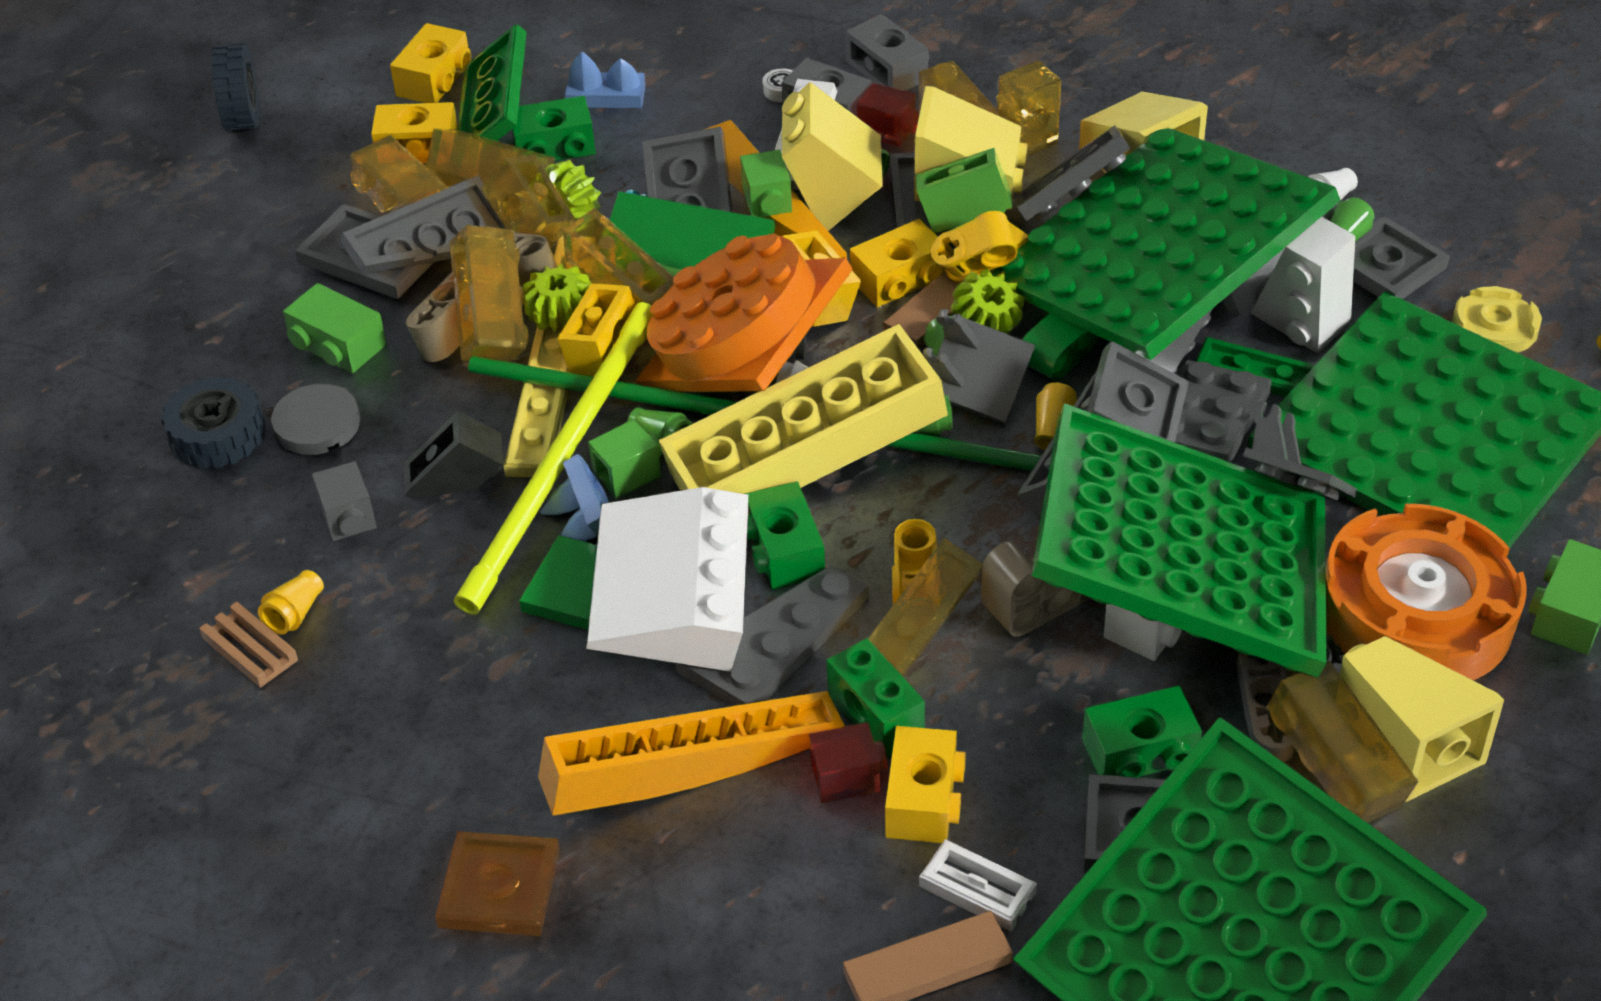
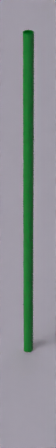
[468,356,1042,472]

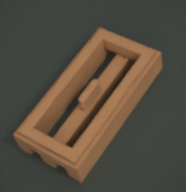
[199,602,298,688]

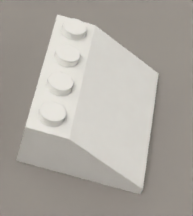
[586,487,748,672]

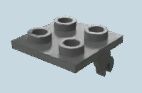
[922,309,1035,425]
[1243,400,1357,501]

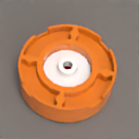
[1325,504,1527,680]

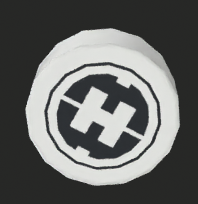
[763,68,793,102]

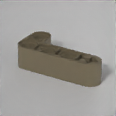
[406,232,558,362]
[981,542,1091,637]

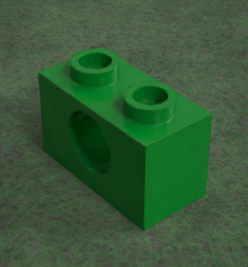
[512,95,596,167]
[745,481,825,590]
[826,638,925,761]
[1082,686,1202,778]

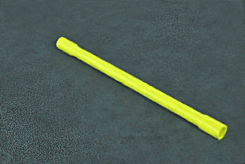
[454,302,652,615]

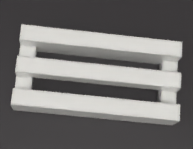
[919,839,1037,932]

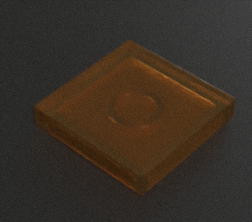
[435,831,560,936]

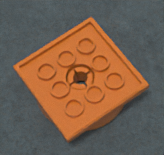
[635,233,853,392]

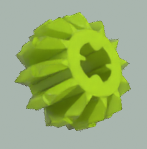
[531,160,601,232]
[522,263,592,333]
[951,268,1025,335]

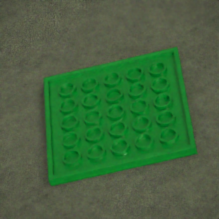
[990,127,1341,361]
[1247,291,1601,548]
[1031,403,1326,678]
[1013,717,1487,1001]

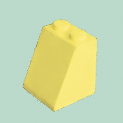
[781,82,882,231]
[914,86,1028,209]
[1079,91,1208,173]
[1331,636,1504,803]

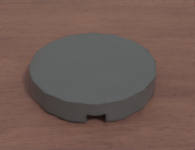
[271,384,361,455]

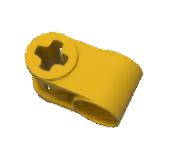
[931,211,1018,283]
[892,519,940,608]

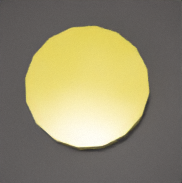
[1452,286,1542,352]

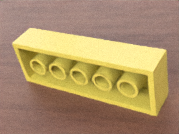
[659,324,948,494]

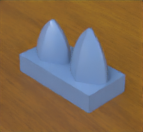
[565,51,646,108]
[540,454,609,542]

